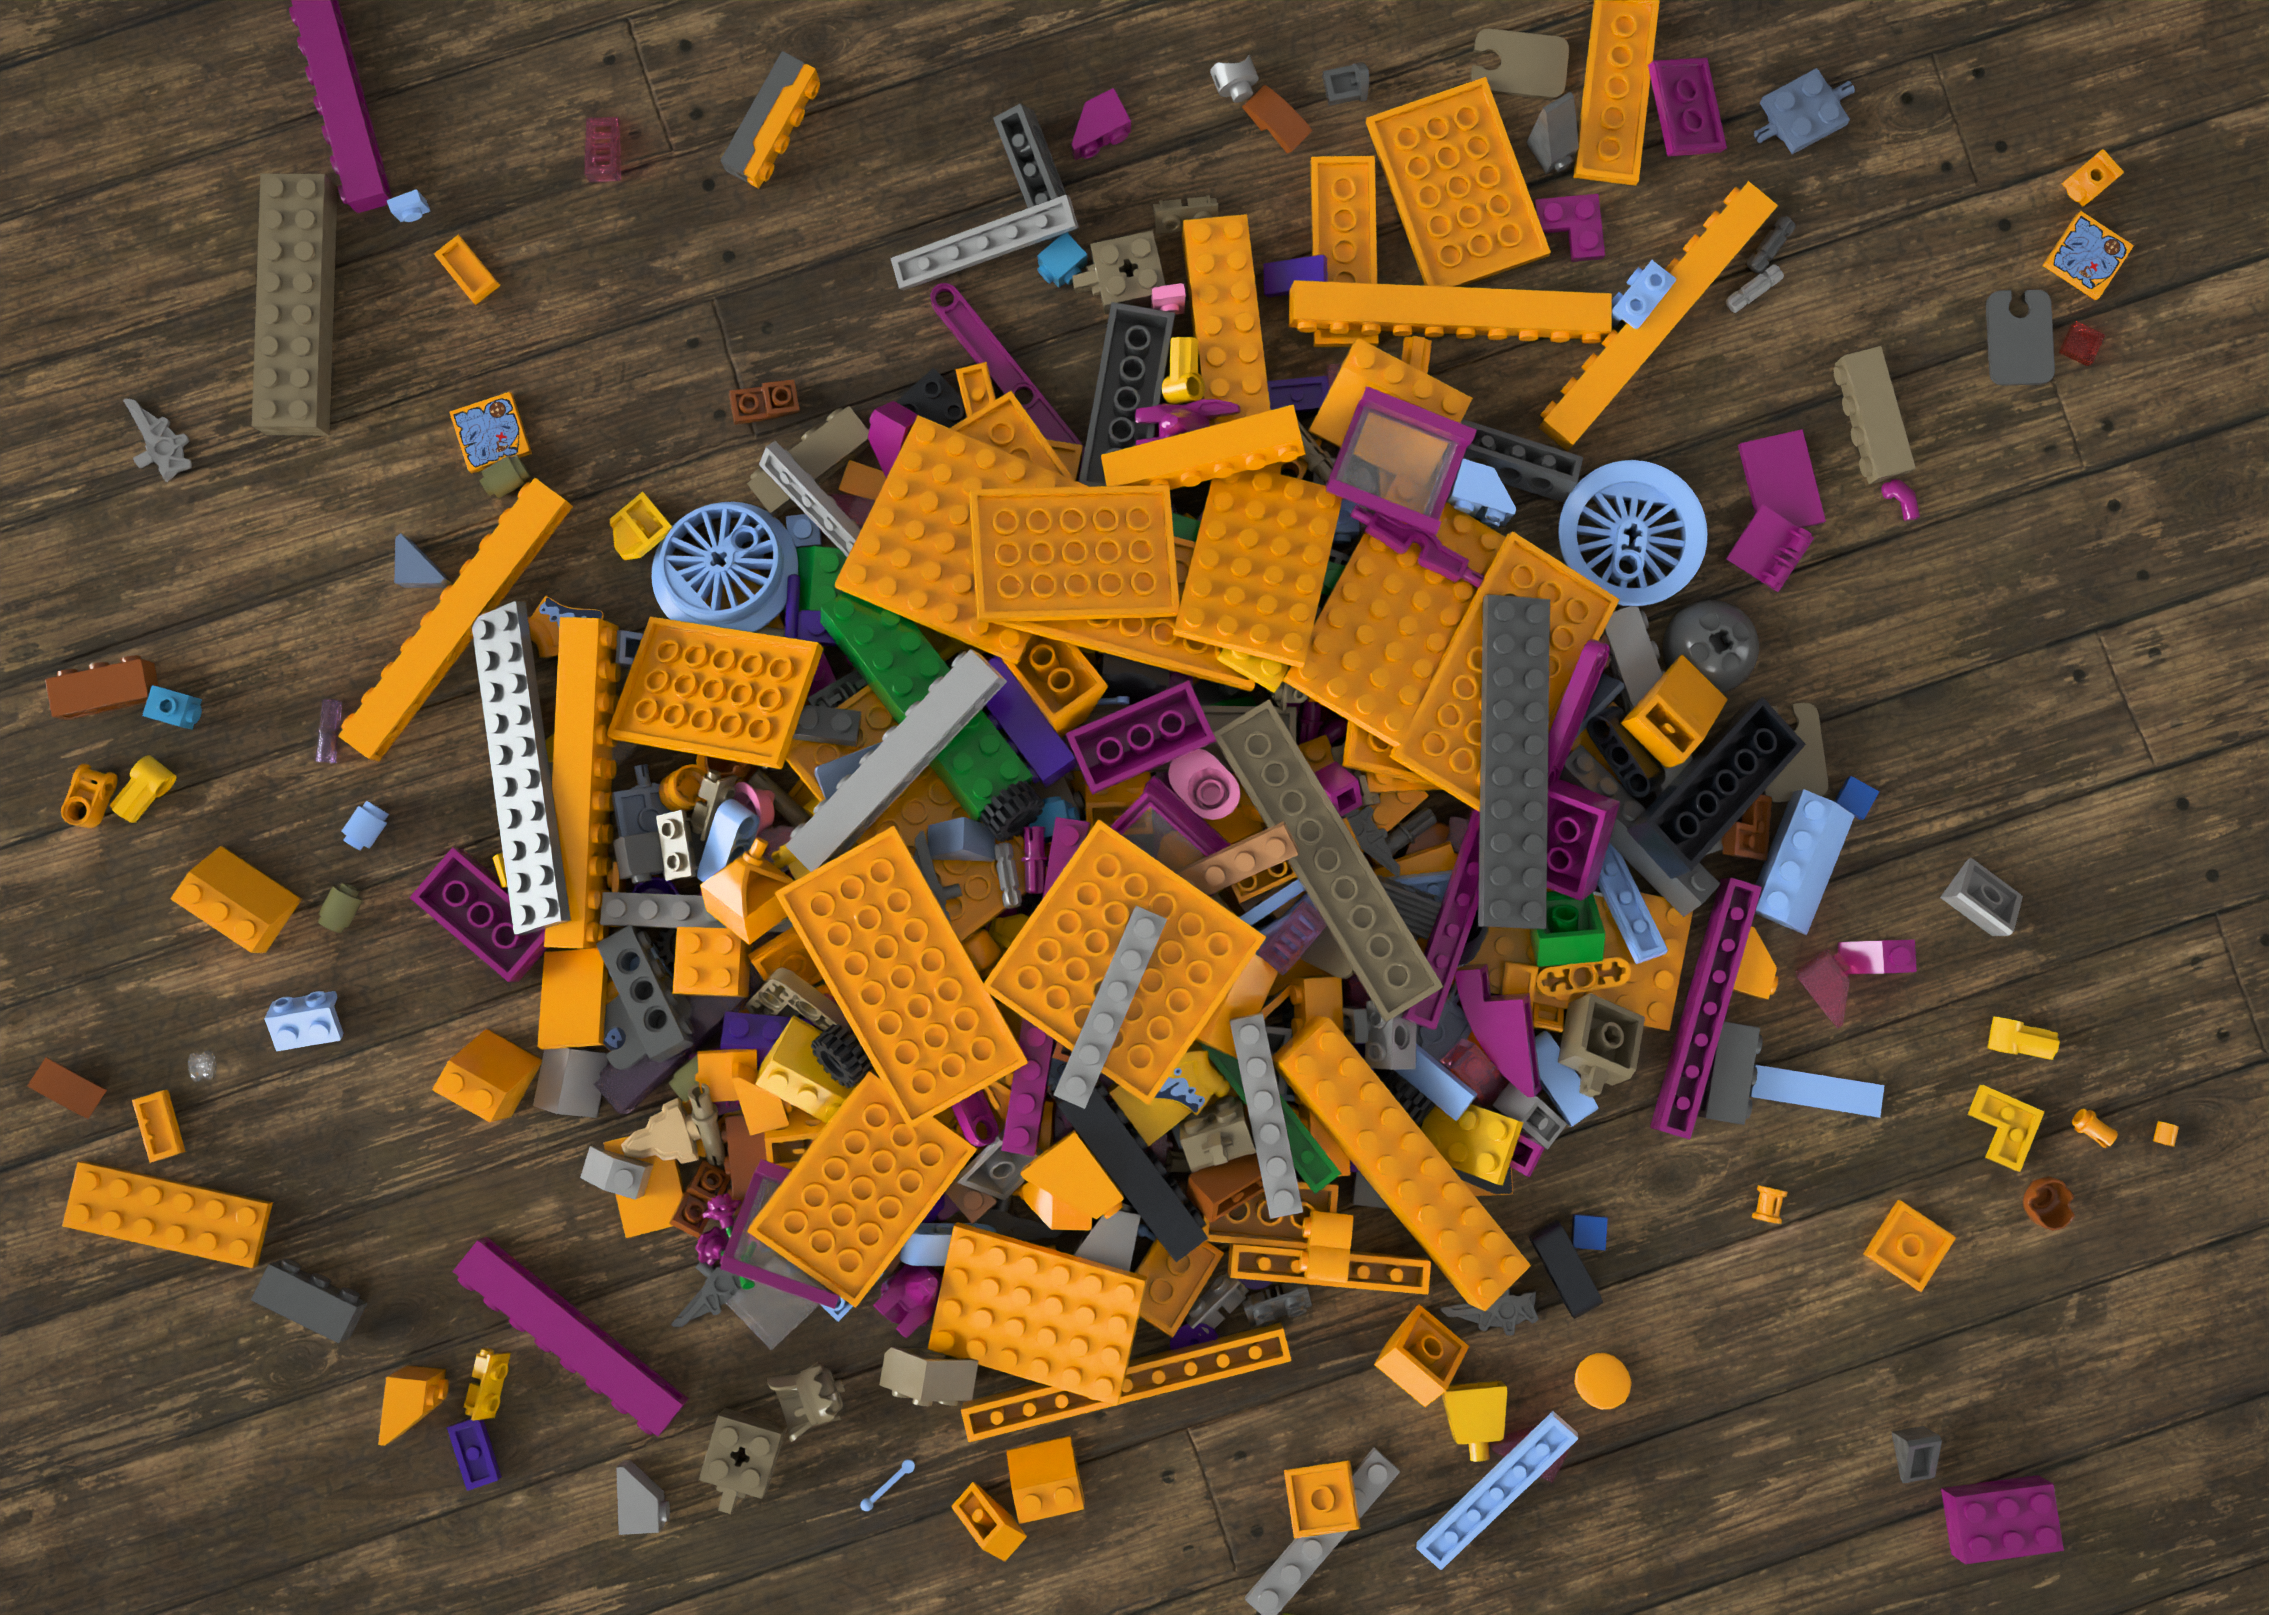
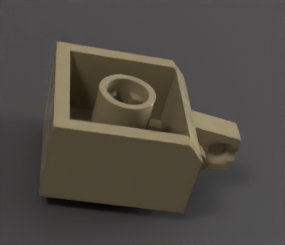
[1072,230,1165,314]
[1558,993,1645,1098]
[1179,1096,1257,1173]
[879,1347,978,1406]
[699,1408,787,1514]

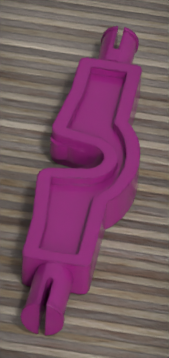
[1350,504,1485,588]

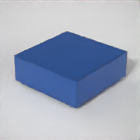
[1834,776,1879,820]
[1571,1214,1608,1251]

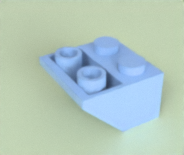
[1446,459,1516,529]

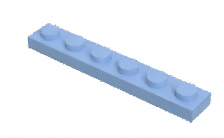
[1416,1411,1579,1570]

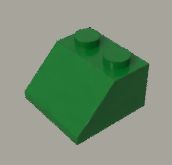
[782,546,847,613]
[1530,891,1605,967]

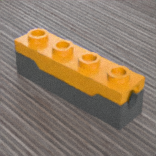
[720,51,820,189]

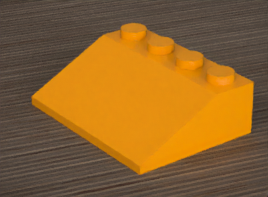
[1308,338,1473,488]

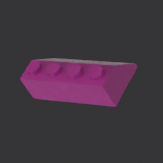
[1066,680,1216,795]

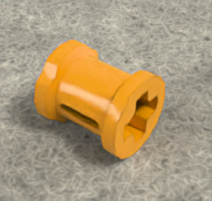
[1752,1185,1788,1224]

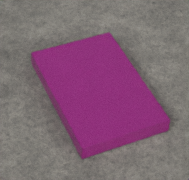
[1648,58,1727,156]
[1738,429,1826,528]

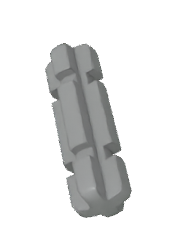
[1725,265,1784,313]
[994,843,1022,908]

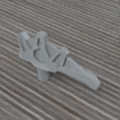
[123,399,192,482]

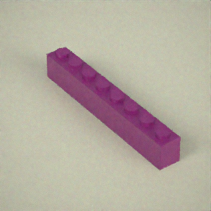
[289,0,393,213]
[1650,878,1762,1140]
[452,1236,689,1437]

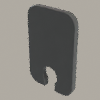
[1986,290,2055,386]
[604,971,693,1070]

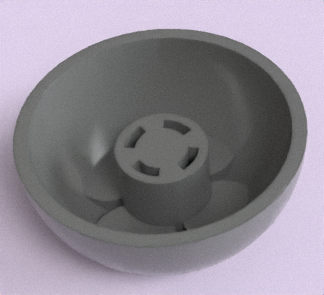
[1663,600,1759,693]

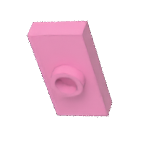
[1151,283,1186,315]

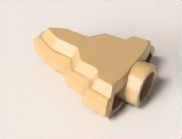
[621,1097,701,1164]

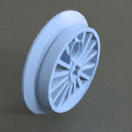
[1558,460,1708,606]
[652,502,798,632]

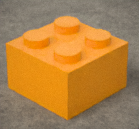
[673,927,752,998]

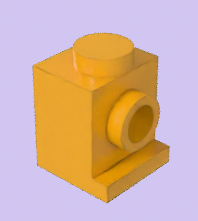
[2062,149,2124,207]

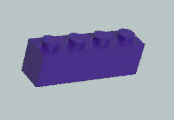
[984,656,1078,789]

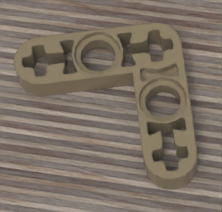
[746,968,852,1034]

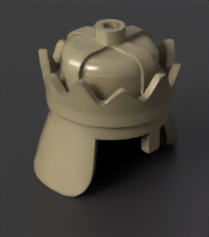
[767,1362,845,1442]

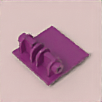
[1726,504,1814,592]

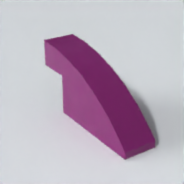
[1455,964,1541,1097]

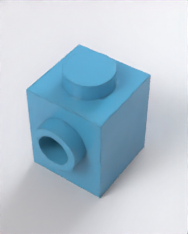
[1037,232,1088,288]
[142,685,202,730]
[1029,796,1080,844]

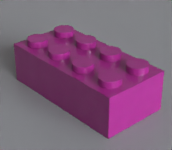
[409,847,548,982]

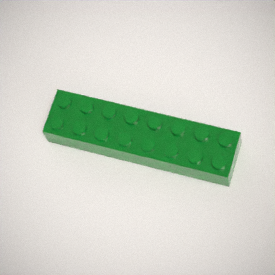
[820,592,1033,822]

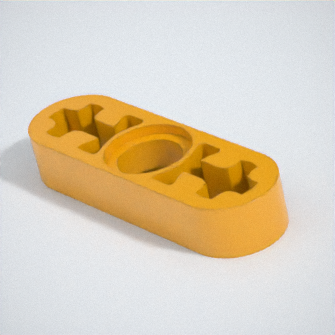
[1536,957,1631,997]

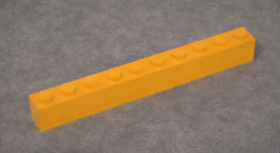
[1538,181,1778,452]
[1289,280,1612,344]
[338,478,573,762]
[961,1322,1291,1442]

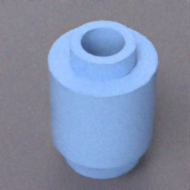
[341,800,389,851]

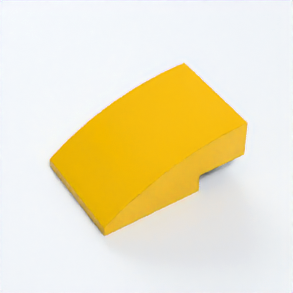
[1107,1040,1225,1146]

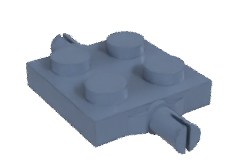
[1754,68,1855,154]
[611,764,672,875]
[1399,981,1472,1081]

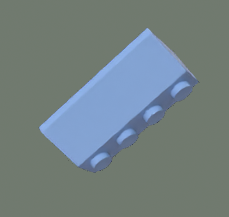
[1755,789,1855,935]

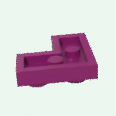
[1533,194,1605,262]

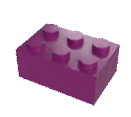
[1547,780,1620,901]
[1941,1475,2064,1564]

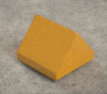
[1532,1002,1564,1034]

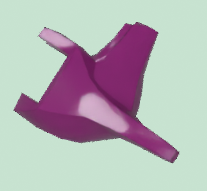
[1135,399,1241,446]
[873,1263,942,1338]

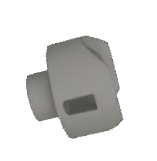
[1210,55,1259,103]

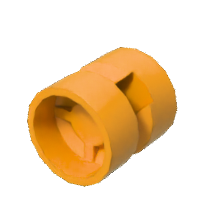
[659,764,708,812]

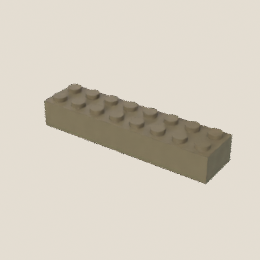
[252,173,338,436]

